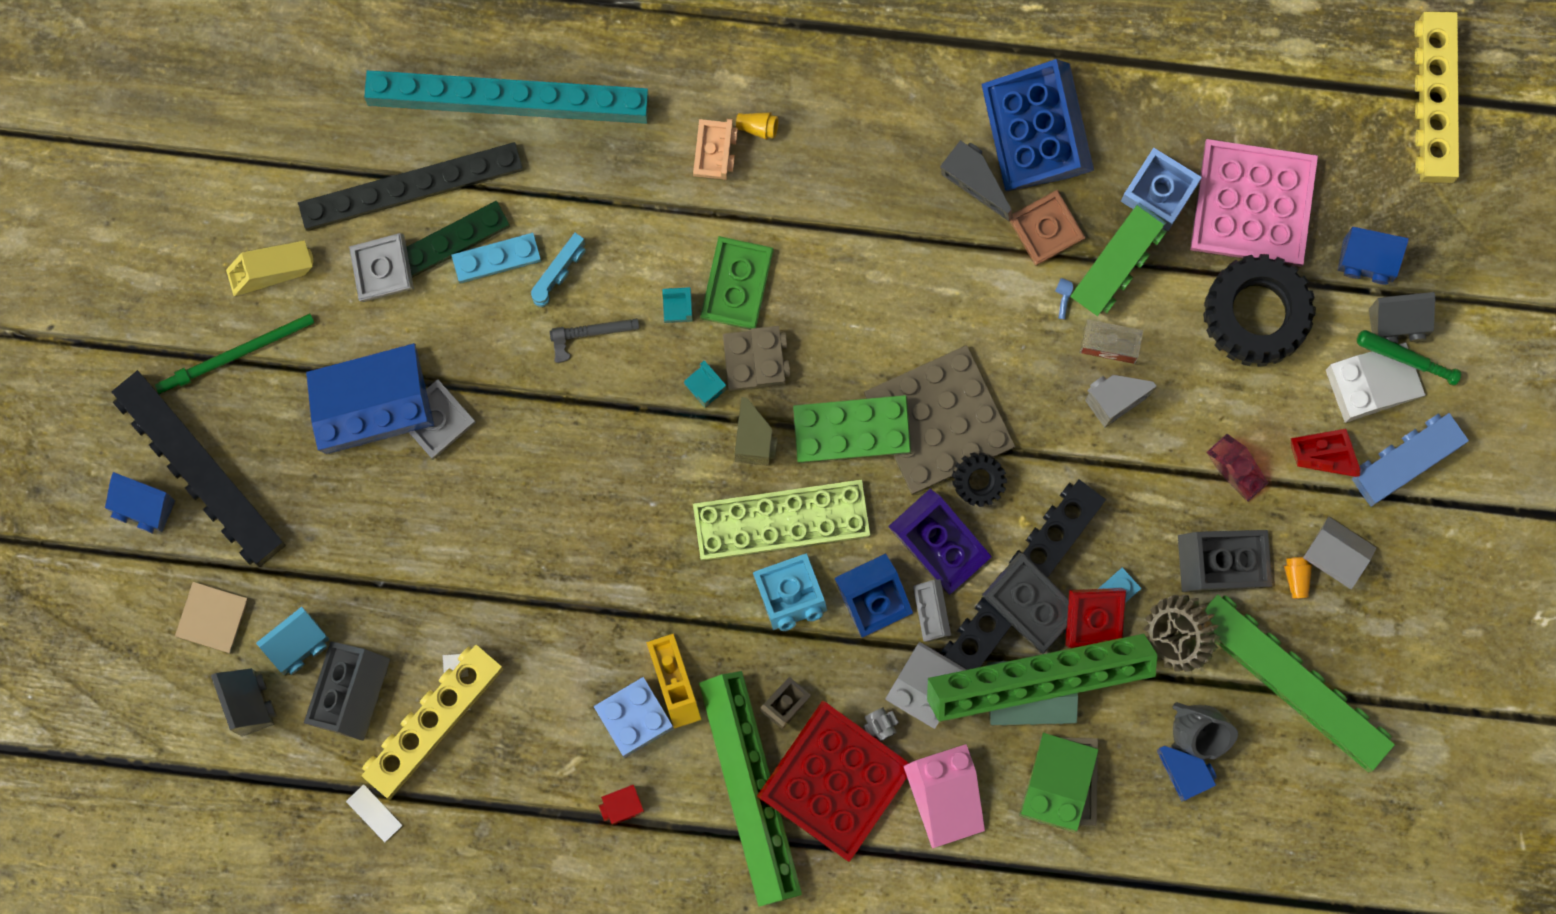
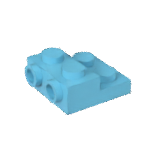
[753,553,827,631]

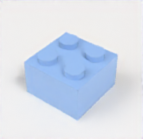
[1121,148,1202,231]
[594,677,673,758]

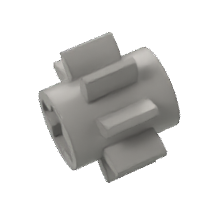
[862,707,899,742]

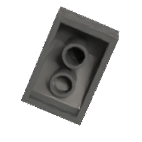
[1178,530,1272,592]
[211,668,276,737]

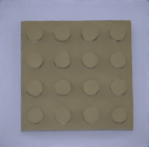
[864,345,1015,495]

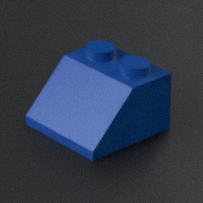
[1337,227,1409,285]
[105,472,175,534]
[834,553,913,638]

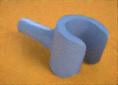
[1055,278,1073,320]

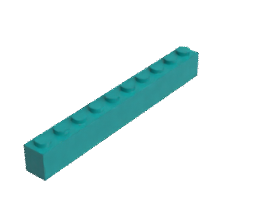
[364,70,649,124]

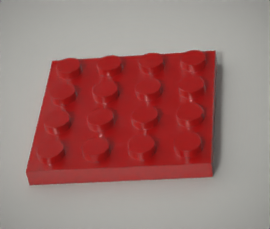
[757,701,909,862]

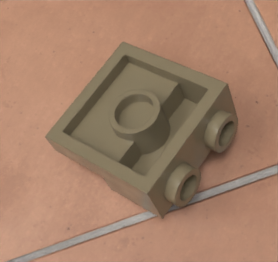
[723,326,790,391]

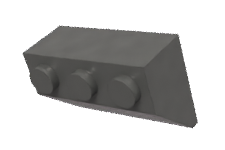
[304,641,390,741]

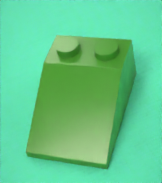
[1019,733,1098,833]

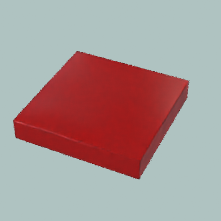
[1065,588,1126,648]

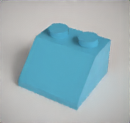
[256,607,330,675]

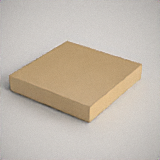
[175,582,249,654]

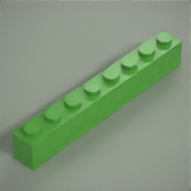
[1206,594,1395,773]
[699,671,802,907]

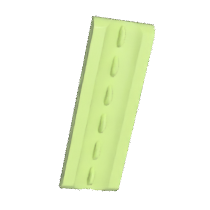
[693,480,870,560]

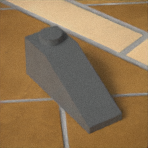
[940,140,1013,222]

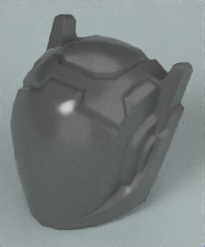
[1171,702,1238,759]

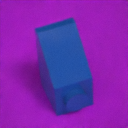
[1156,746,1217,802]

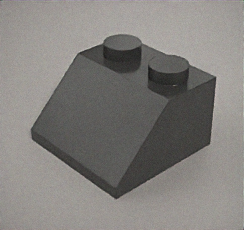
[1369,292,1435,343]

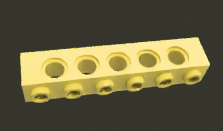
[1414,12,1459,183]
[361,645,504,800]

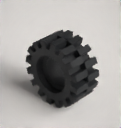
[952,452,1007,507]

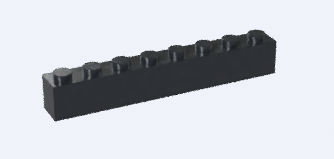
[111,370,286,567]

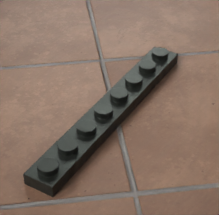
[298,142,523,231]

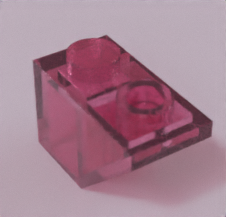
[1206,434,1268,502]

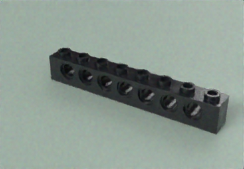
[940,479,1106,670]

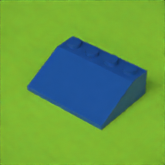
[981,59,1094,191]
[306,343,435,454]

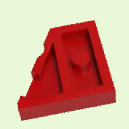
[1291,429,1360,477]

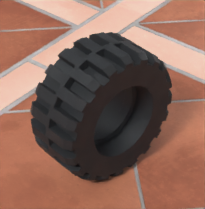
[1203,254,1316,367]

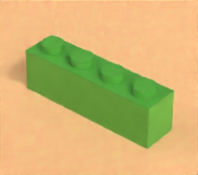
[1070,203,1167,317]

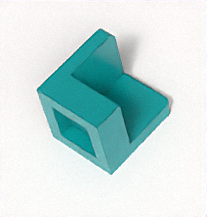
[662,287,692,323]
[684,360,727,408]

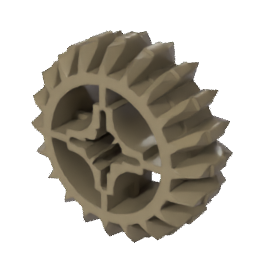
[1143,595,1220,672]

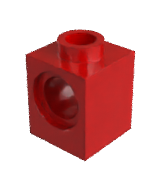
[598,784,645,826]

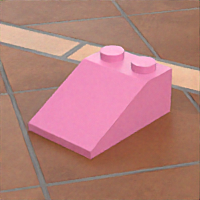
[904,744,985,849]

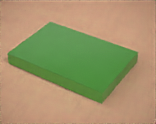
[700,236,774,330]

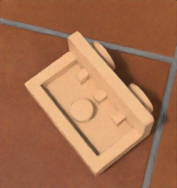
[693,119,738,180]

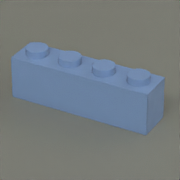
[1352,413,1469,507]

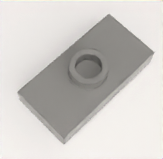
[913,579,951,642]

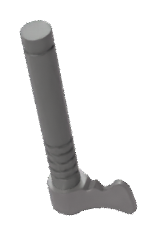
[549,318,639,363]

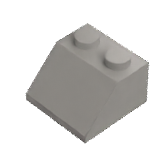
[1085,375,1156,428]
[885,642,966,729]

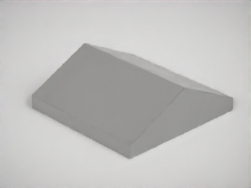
[1303,516,1376,589]

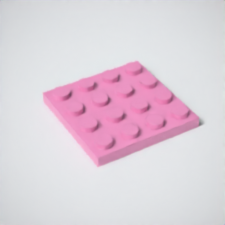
[1190,139,1318,267]

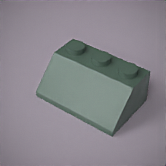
[987,661,1078,726]

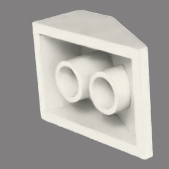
[1326,343,1425,423]

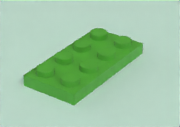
[793,395,912,463]

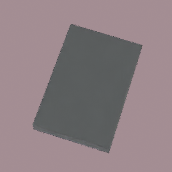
[982,553,1069,654]

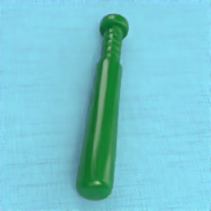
[1356,330,1462,386]

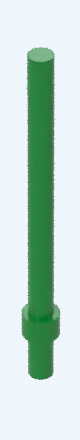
[154,313,315,394]

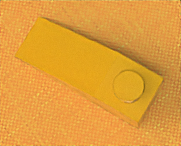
[646,634,701,729]

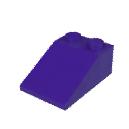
[888,489,992,595]

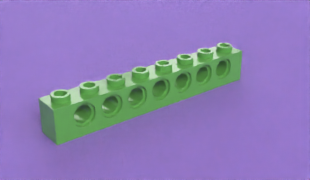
[927,634,1157,722]

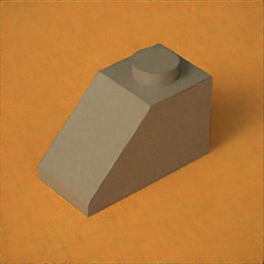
[760,677,811,730]

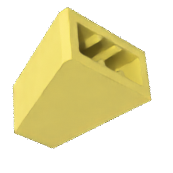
[226,240,313,296]

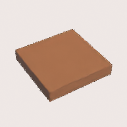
[1010,190,1085,266]

